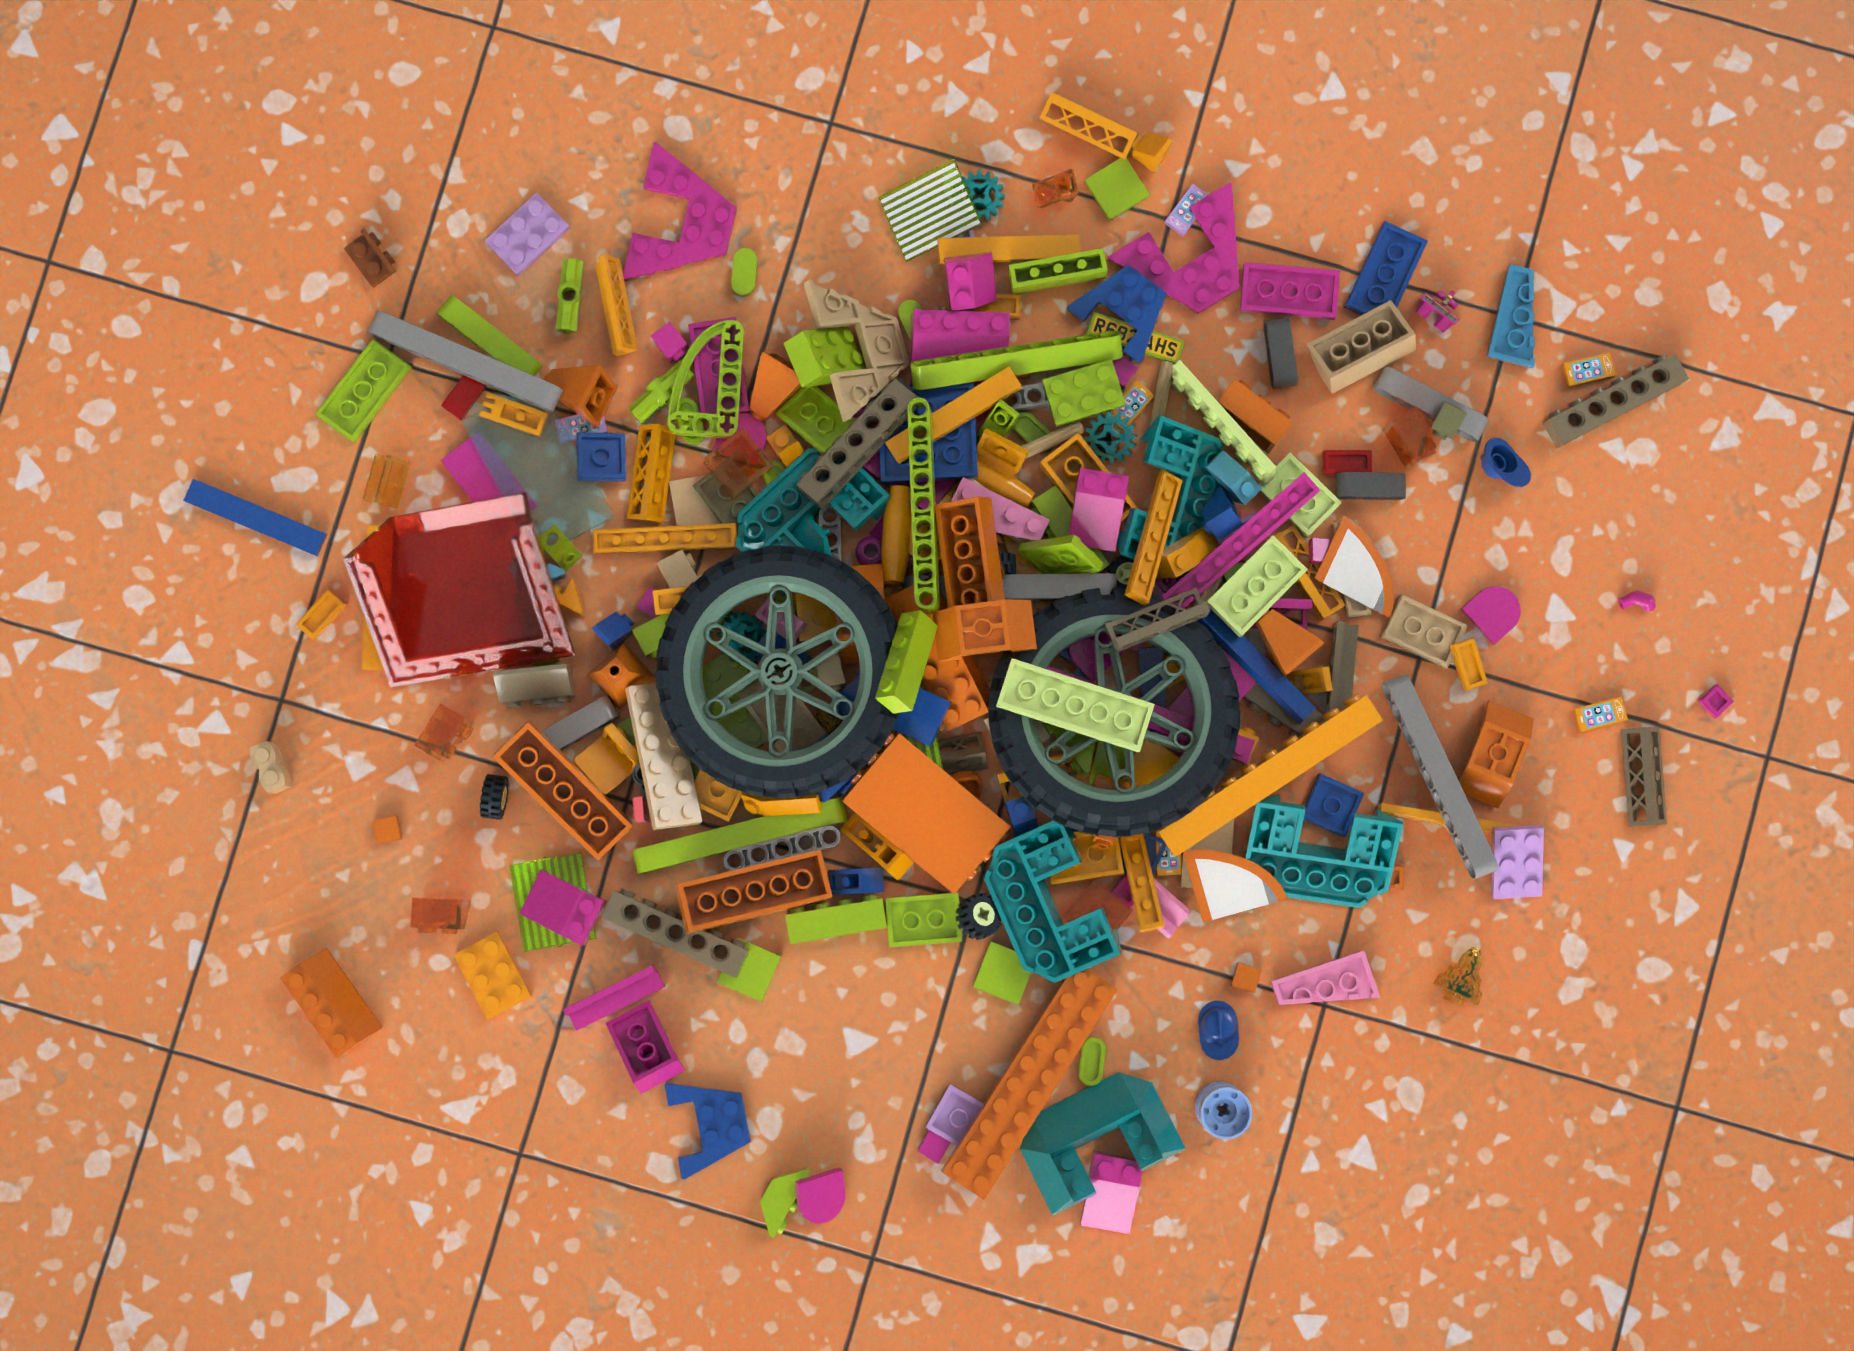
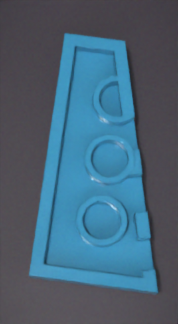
[1486,264,1535,369]

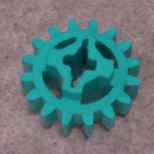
[953,170,1005,222]
[1084,411,1138,464]
[717,611,767,665]

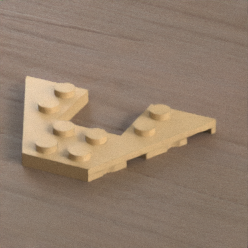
[803,279,910,422]

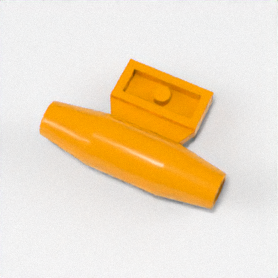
[973,428,1036,509]
[881,485,942,585]

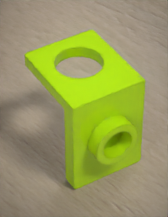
[537,524,583,572]

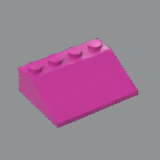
[910,309,1010,387]

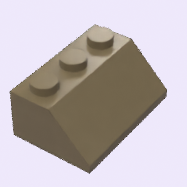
[493,664,575,708]

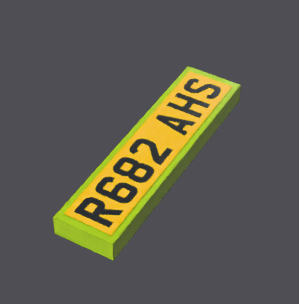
[1087,312,1185,364]

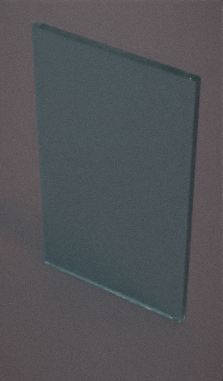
[462,395,614,558]

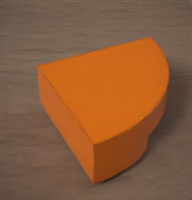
[1390,865,1404,890]

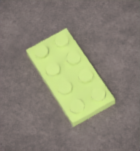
[1207,535,1308,638]

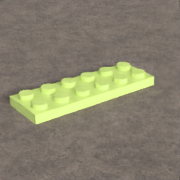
[1171,360,1276,485]
[996,658,1155,753]

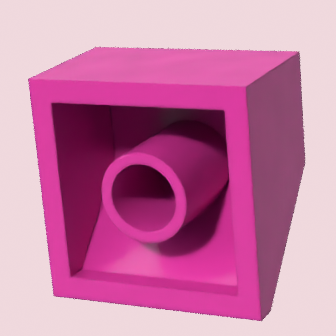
[944,252,997,311]

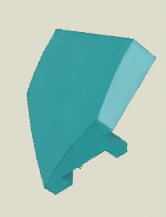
[792,513,832,556]

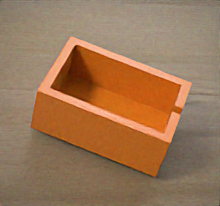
[1218,378,1293,453]

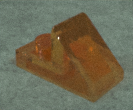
[1032,169,1078,208]

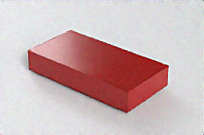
[441,375,488,421]
[1322,450,1372,475]

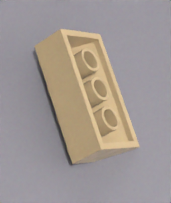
[1306,300,1416,394]

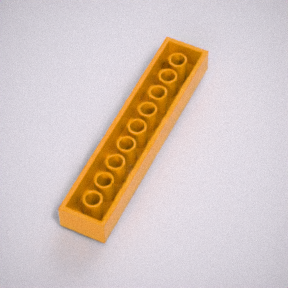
[1157,694,1383,857]

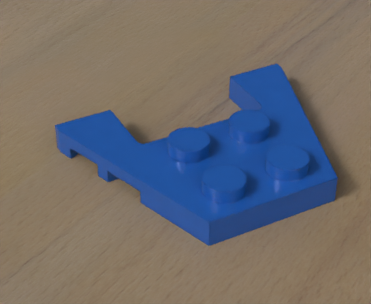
[1067,265,1167,365]
[664,1083,751,1180]

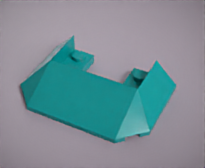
[1117,415,1223,576]
[735,448,890,596]
[1245,794,1403,908]
[984,821,1122,983]
[1020,1072,1186,1216]

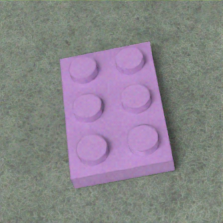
[485,192,570,277]
[1491,825,1544,899]
[925,1084,983,1146]

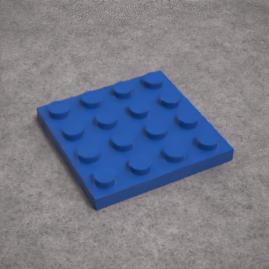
[878,382,978,484]

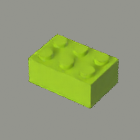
[783,326,866,388]

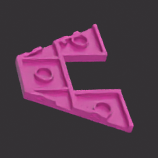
[623,142,737,281]
[1108,182,1240,314]

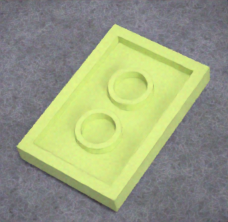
[1259,453,1342,538]

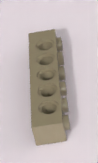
[1543,354,1689,448]
[797,379,917,510]
[601,888,749,978]

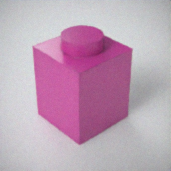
[651,322,689,364]

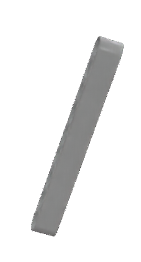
[367,310,563,412]
[902,574,1117,602]
[1382,674,1498,879]

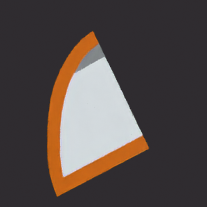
[1314,516,1394,618]
[1183,849,1288,922]

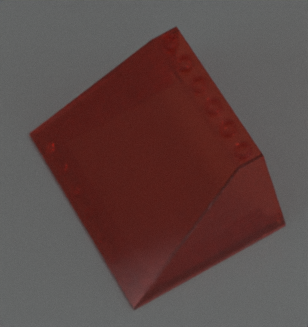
[343,492,575,687]

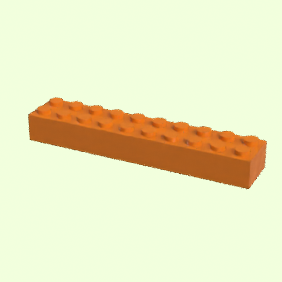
[941,969,1118,1200]

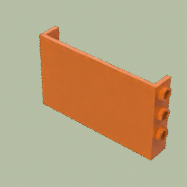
[840,731,1011,894]

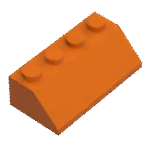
[280,948,383,1058]

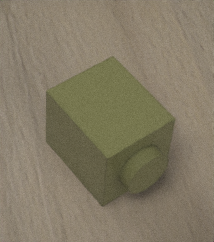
[1430,401,1467,440]

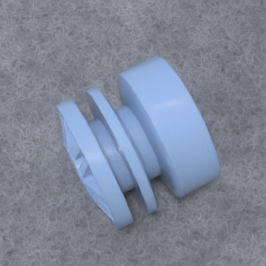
[1195,1081,1252,1139]

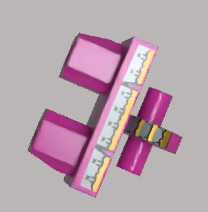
[1416,290,1460,332]

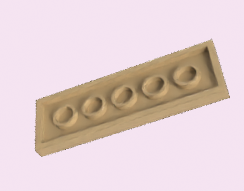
[625,683,702,830]

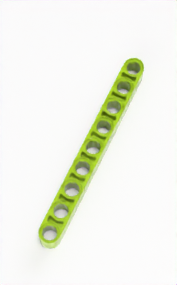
[910,331,1123,390]
[907,397,940,614]
[632,797,848,874]

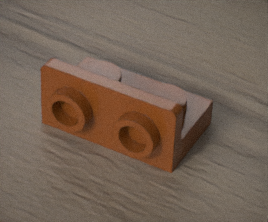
[344,229,396,288]

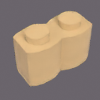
[250,741,292,794]

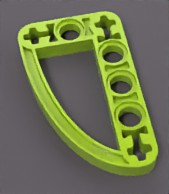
[667,320,744,439]

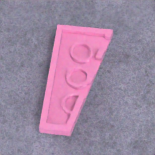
[950,477,1050,541]
[1270,950,1380,1005]

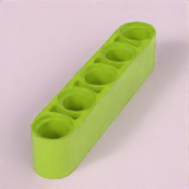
[436,294,543,376]

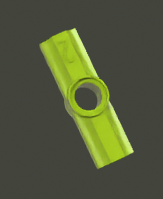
[556,258,584,334]
[627,360,694,424]

